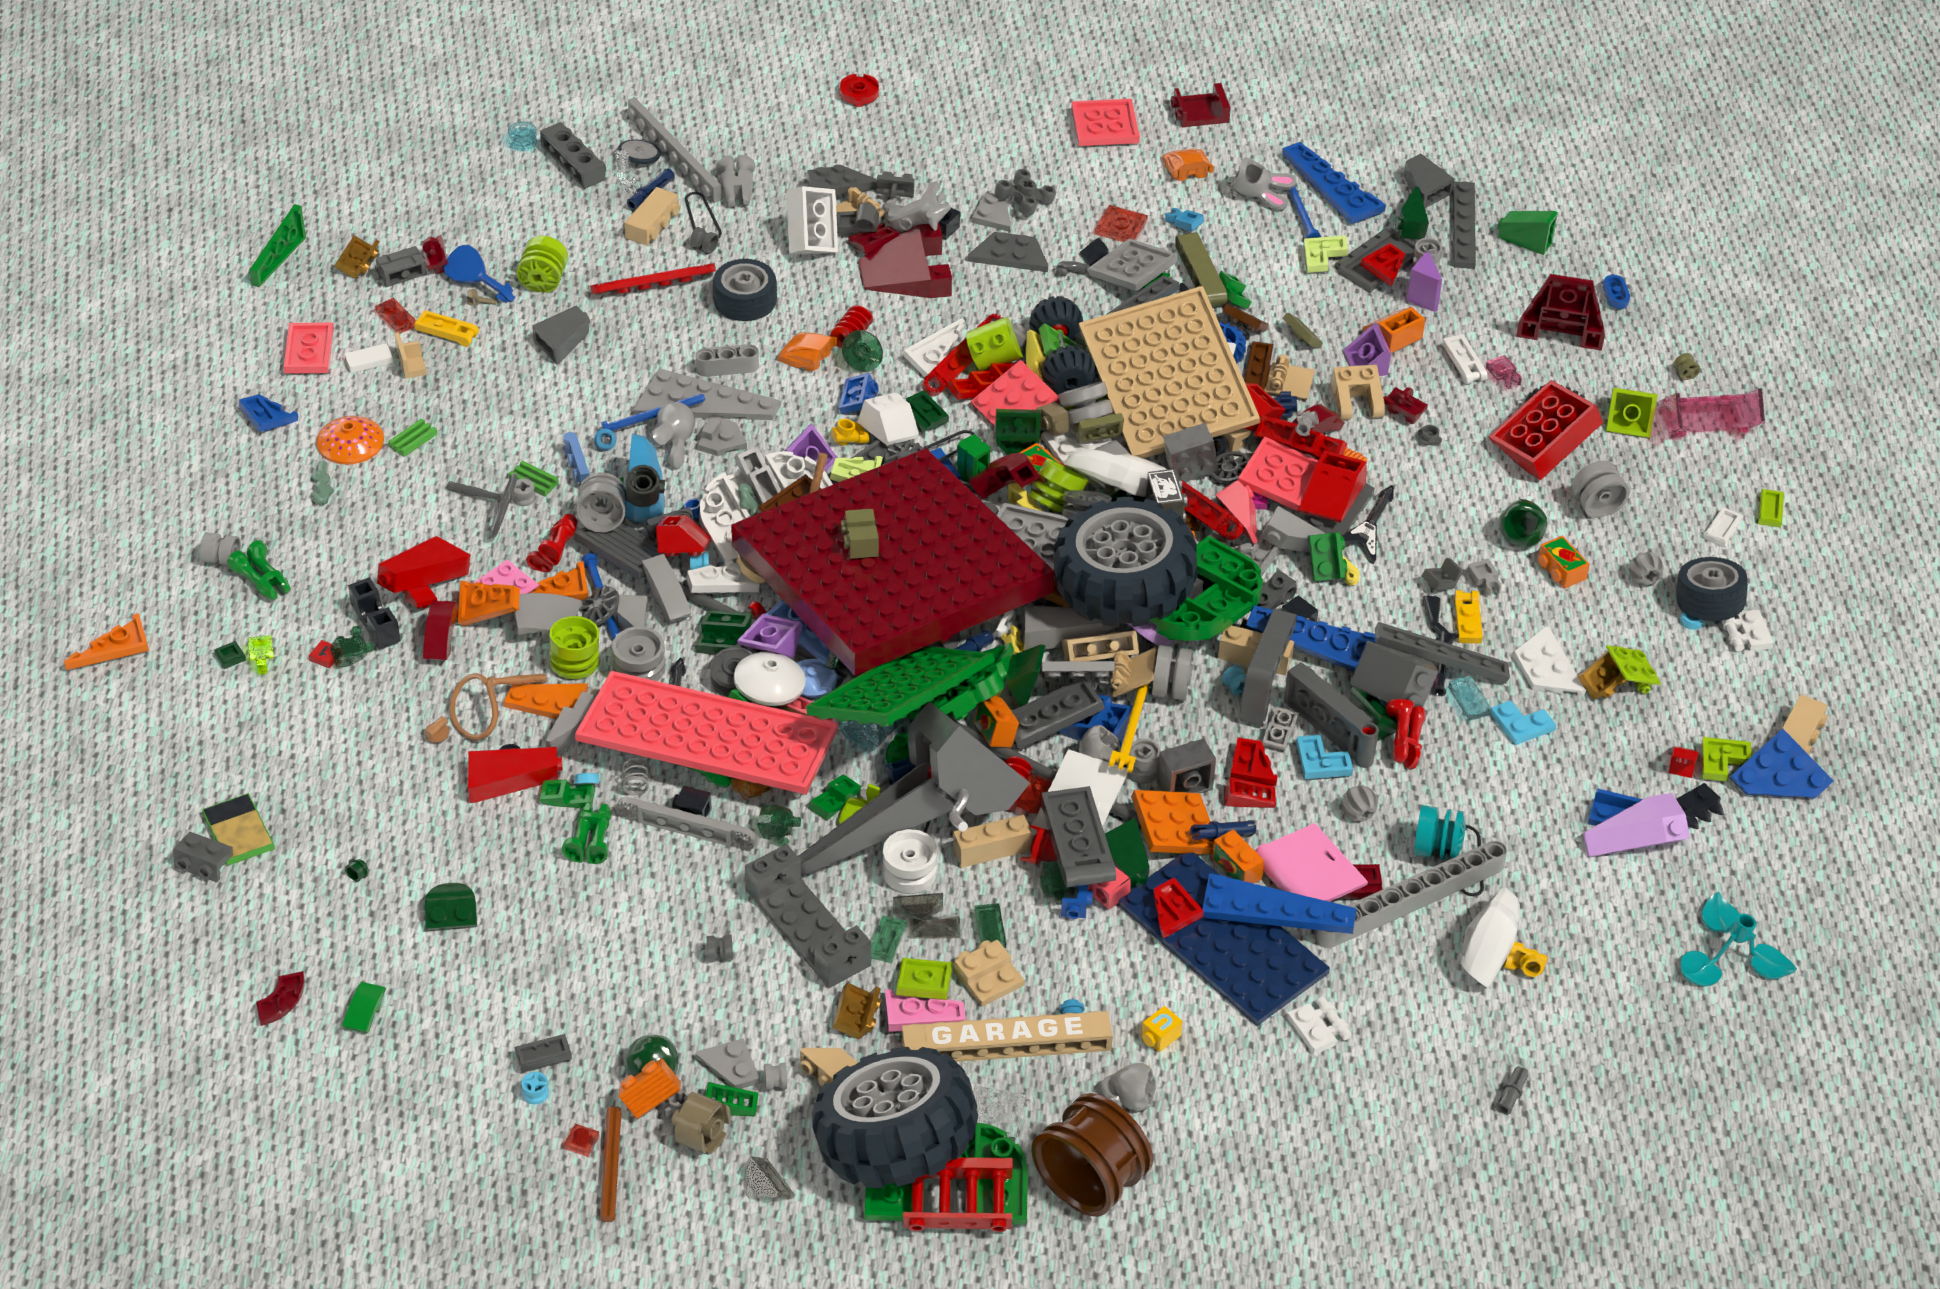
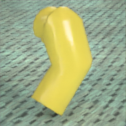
[1343,556,1359,586]

